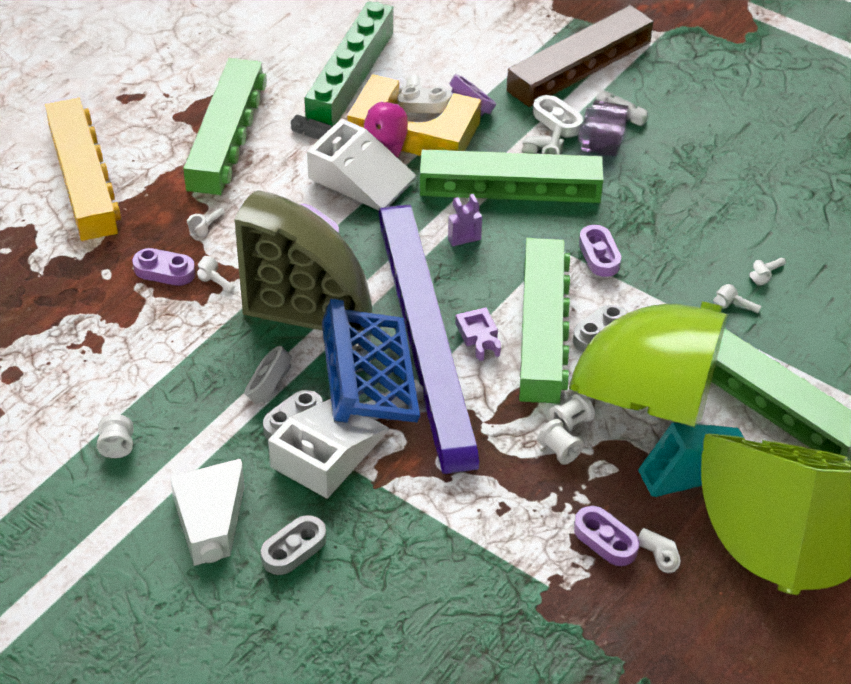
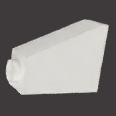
[170,459,244,566]

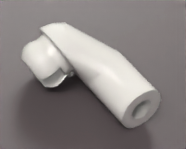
[521,135,564,154]
[638,528,681,573]

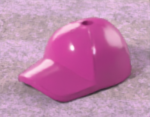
[364,101,408,158]

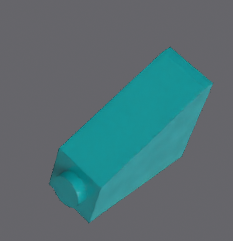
[638,422,744,497]

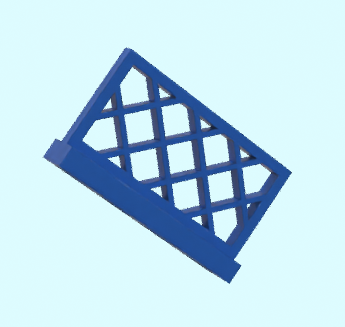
[322,299,420,423]

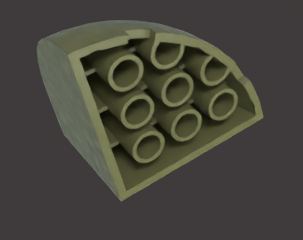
[234,190,373,331]

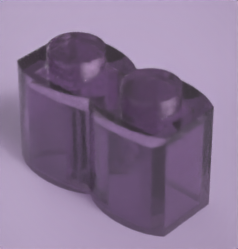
[578,100,629,157]

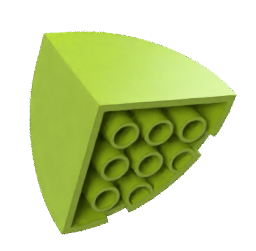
[569,301,728,427]
[701,433,851,595]

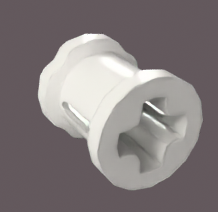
[549,393,595,433]
[537,419,584,465]

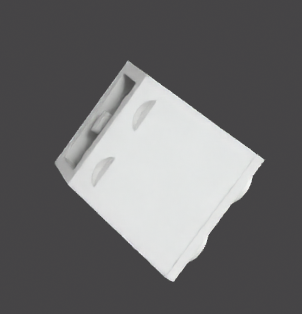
[307,119,416,211]
[268,399,389,499]

